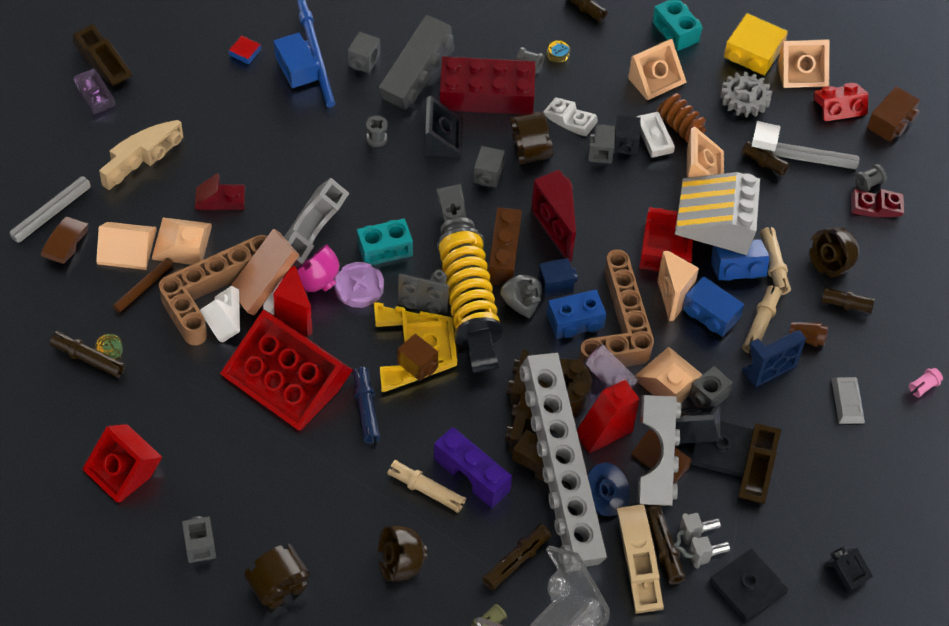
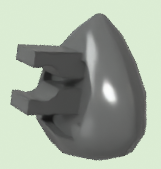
[500,275,542,318]

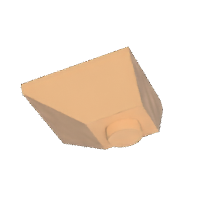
[152,218,212,265]
[634,347,703,403]

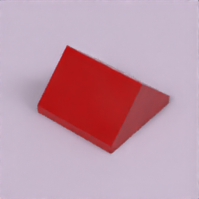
[273,266,312,336]

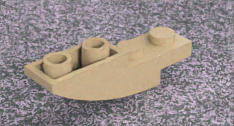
[99,120,183,190]
[617,504,664,614]

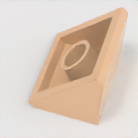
[628,39,686,100]
[777,40,829,88]
[686,127,724,178]
[96,222,157,270]
[657,251,699,321]

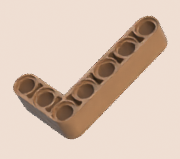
[159,235,267,345]
[579,249,654,372]

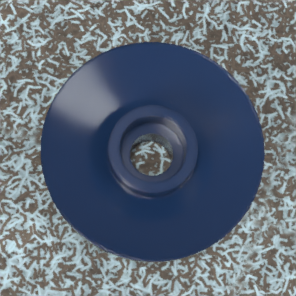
[587,463,630,517]

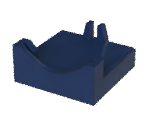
[742,330,806,387]

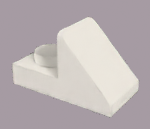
[200,286,240,343]

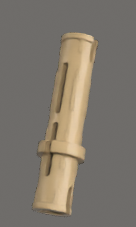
[760,227,791,295]
[742,286,782,354]
[388,460,466,513]

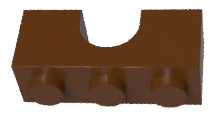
[489,207,522,286]

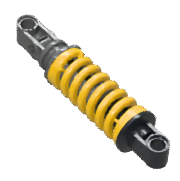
[437,184,503,373]

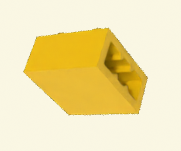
[724,13,788,76]

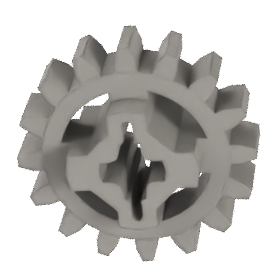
[720,72,772,117]

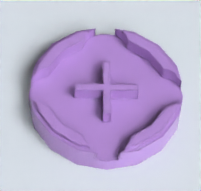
[334,262,384,308]

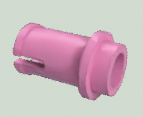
[909,368,943,398]

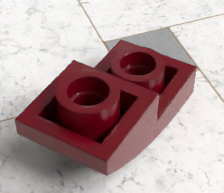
[851,189,904,217]

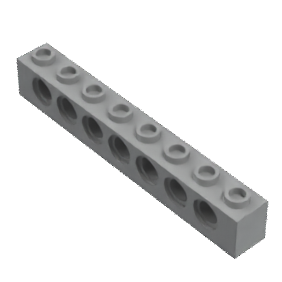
[519,353,607,570]

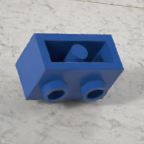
[273,32,320,88]
[711,239,769,281]
[682,277,744,337]
[547,289,606,339]

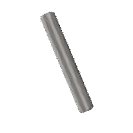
[772,142,859,169]
[10,176,91,243]

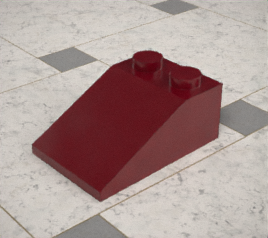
[531,169,576,261]

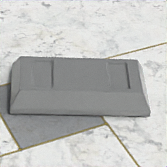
[831,377,865,424]

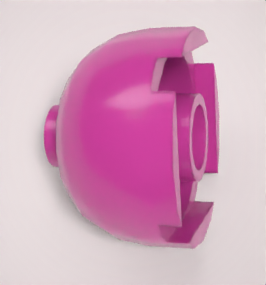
[297,244,340,292]

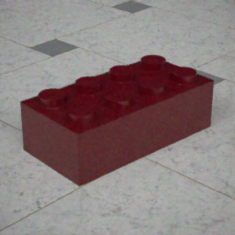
[440,56,535,115]

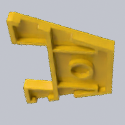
[374,302,457,392]

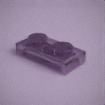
[73,69,116,114]
[583,344,639,388]

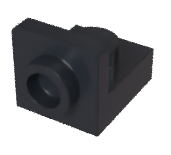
[824,546,873,591]

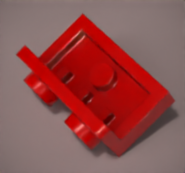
[814,83,868,121]

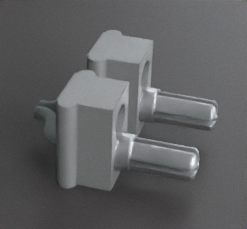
[674,513,730,569]

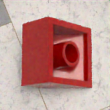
[82,424,162,503]

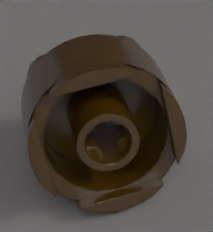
[510,111,553,165]
[539,359,592,418]
[244,544,310,610]

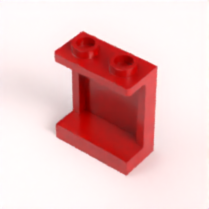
[639,207,693,271]

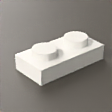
[636,112,675,158]

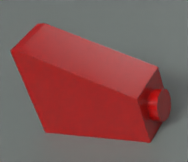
[577,379,640,454]

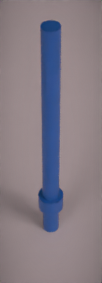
[297,0,335,107]

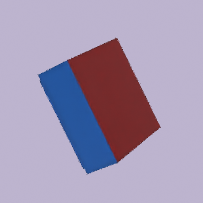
[229,35,261,65]

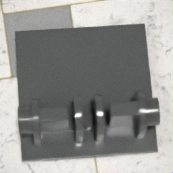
[398,270,449,316]

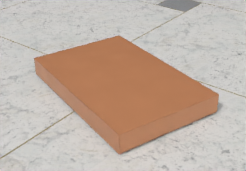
[231,229,299,316]

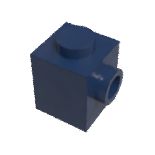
[538,258,578,298]

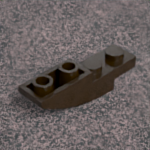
[505,349,535,453]

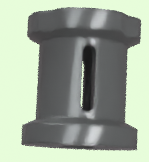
[516,47,544,74]
[366,116,387,147]
[854,164,887,192]

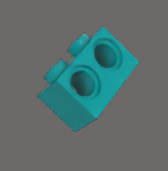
[652,0,702,51]
[357,218,413,266]

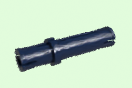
[352,367,381,444]

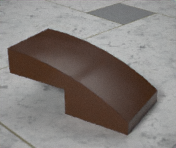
[41,216,88,264]

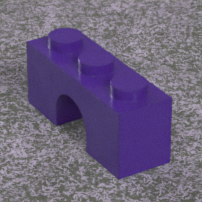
[434,427,512,508]

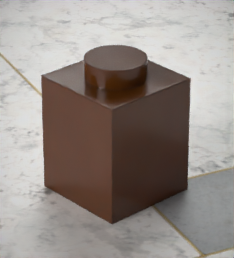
[397,333,438,381]

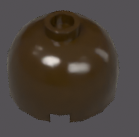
[809,227,859,278]
[378,525,428,581]

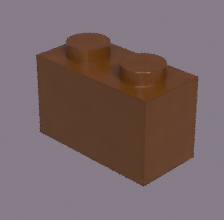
[867,86,920,142]

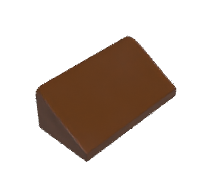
[631,429,691,483]

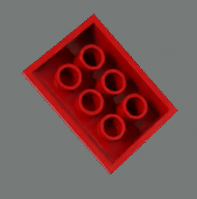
[220,309,353,431]

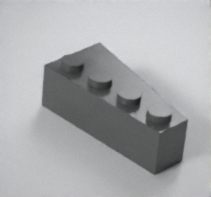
[379,14,455,110]

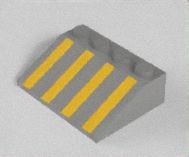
[675,172,760,255]

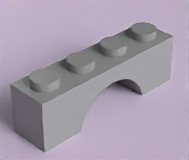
[284,178,349,272]
[637,395,681,506]

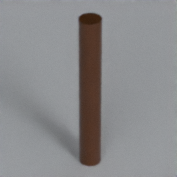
[113,258,174,313]

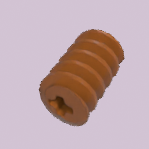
[657,93,706,143]

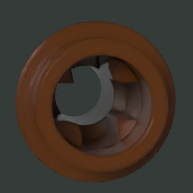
[789,322,828,347]

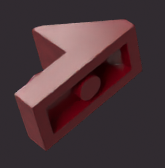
[195,173,245,210]

